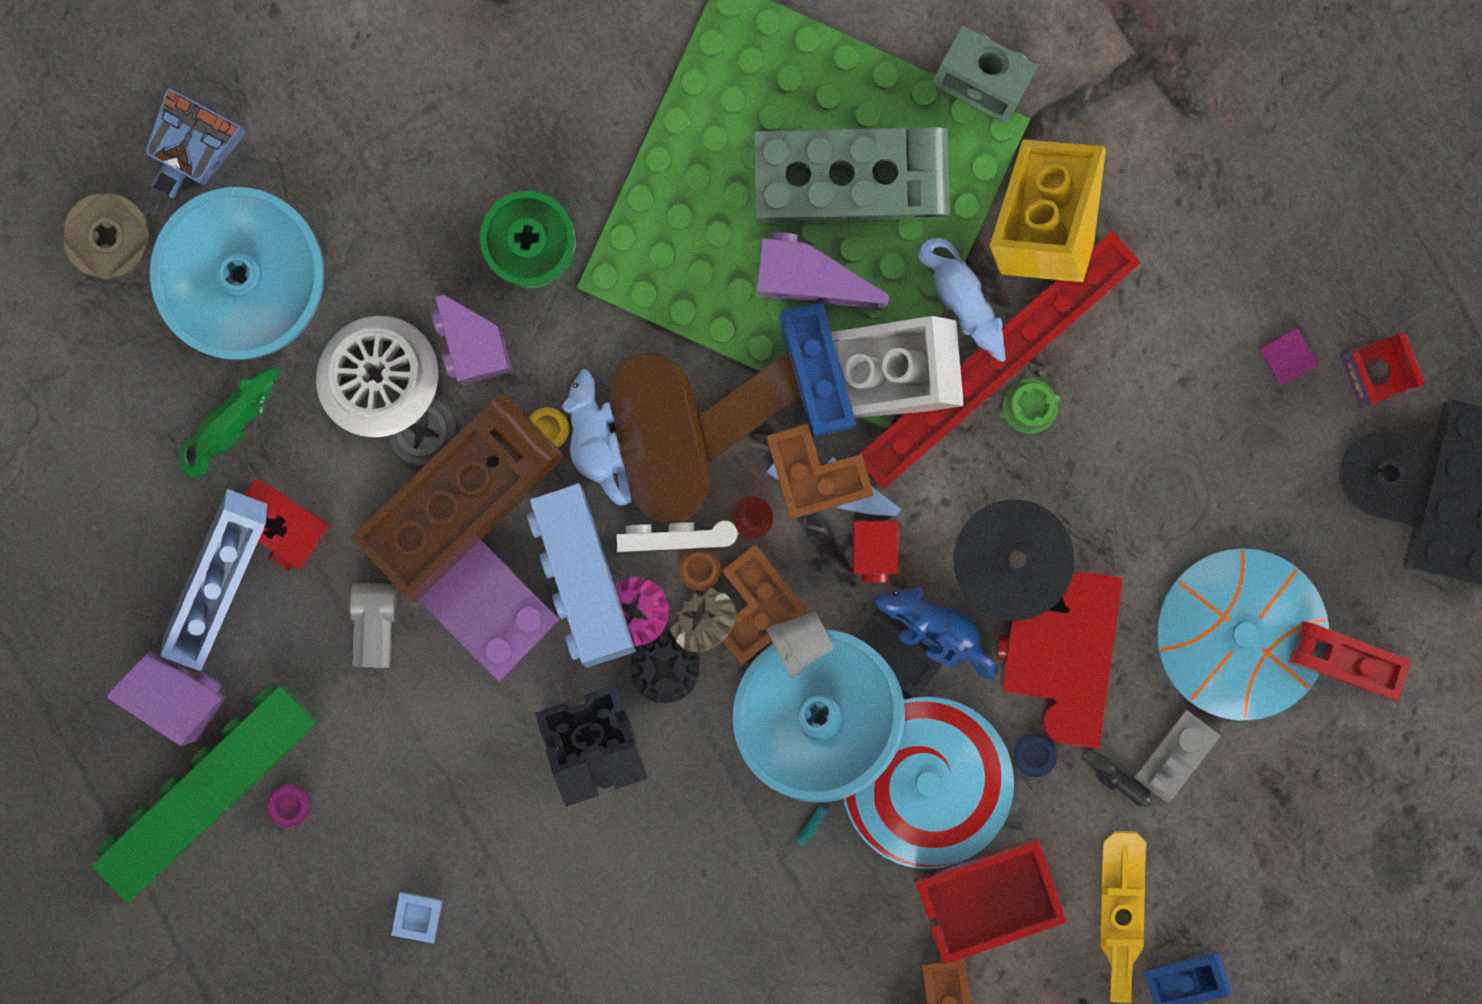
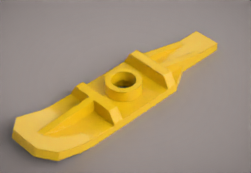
[1100,831,1147,1003]

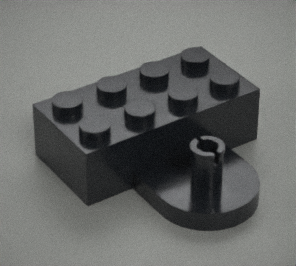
[1339,400,1482,588]

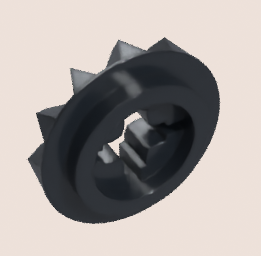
[631,635,699,703]

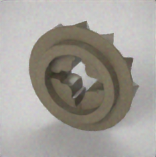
[670,587,736,652]

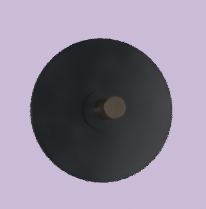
[953,499,1075,621]

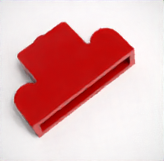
[996,572,1123,749]

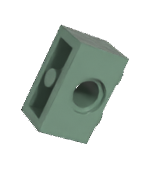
[931,25,1038,124]

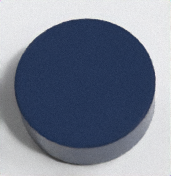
[1013,733,1057,777]

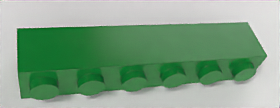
[91,685,319,903]

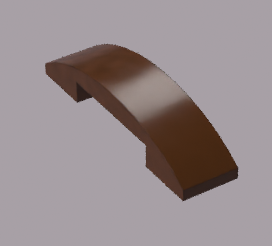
[698,353,800,463]

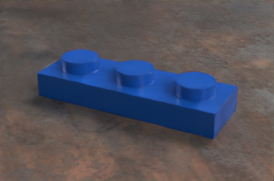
[779,302,856,438]

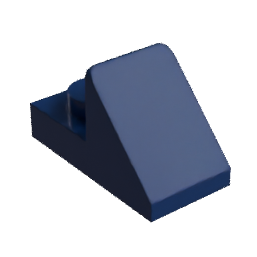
[1143,949,1233,1004]

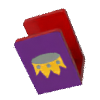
[1340,332,1425,408]

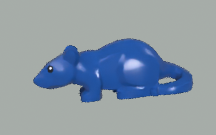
[875,586,998,680]

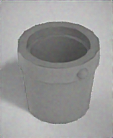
[766,611,834,678]

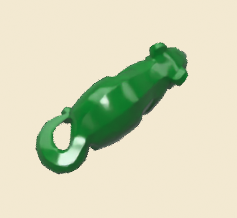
[179,366,280,479]

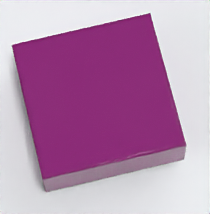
[1258,328,1319,387]

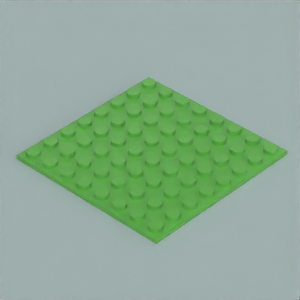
[577,0,1030,429]

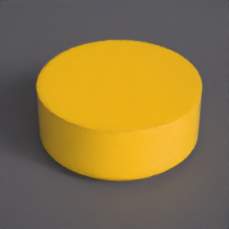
[529,407,569,448]

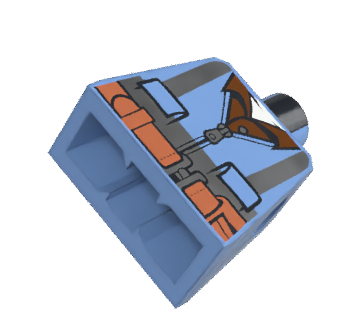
[146,88,246,199]

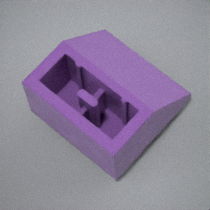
[431,295,513,385]

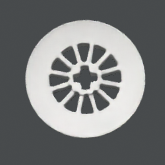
[316,316,438,437]

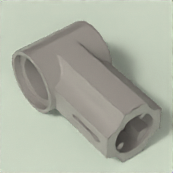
[350,582,397,668]

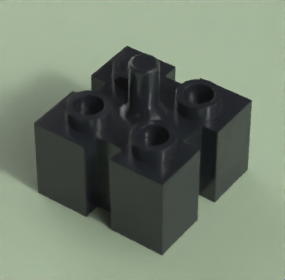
[535,684,648,807]

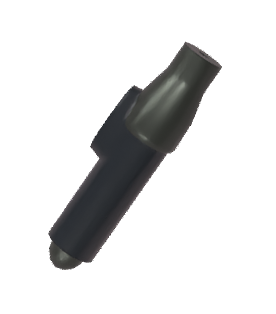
[1081,747,1152,807]

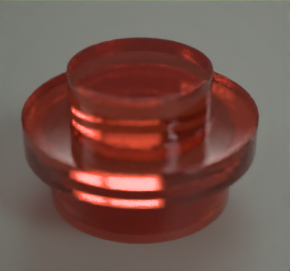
[730,496,773,539]

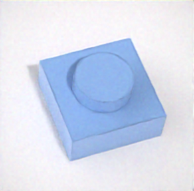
[391,892,443,944]

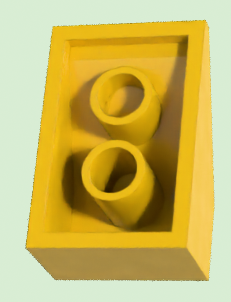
[990,140,1106,282]

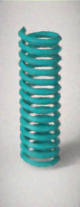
[796,805,830,847]

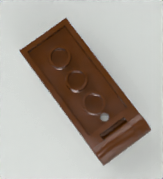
[350,393,563,603]

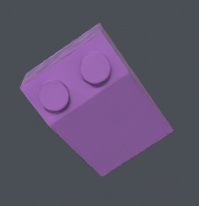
[757,232,889,310]
[419,540,561,681]
[107,650,227,746]

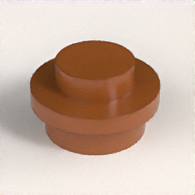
[678,548,721,591]

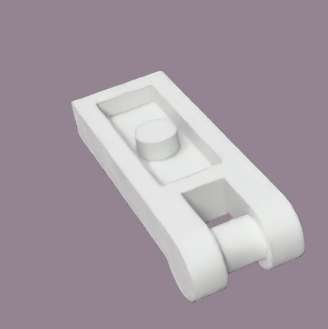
[617,521,738,552]

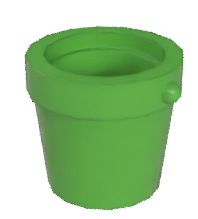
[1000,379,1061,434]

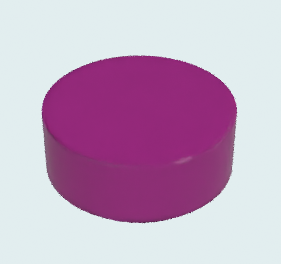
[267,784,311,828]

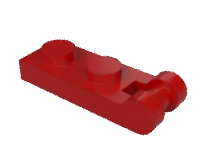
[1288,621,1411,701]

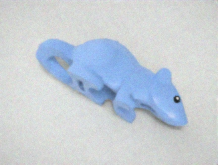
[918,238,1006,362]
[562,369,632,506]

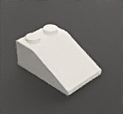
[831,316,963,418]

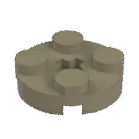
[63,193,152,280]

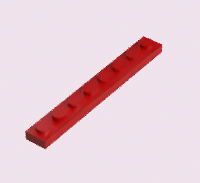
[859,231,1141,490]

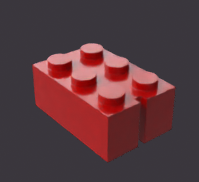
[913,837,1067,965]

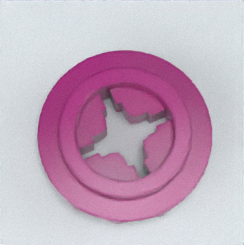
[614,577,669,646]

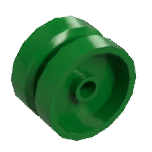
[479,191,577,290]

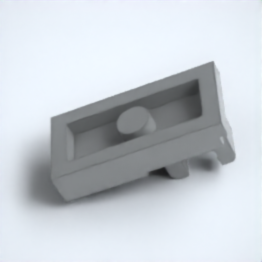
[1133,709,1221,804]

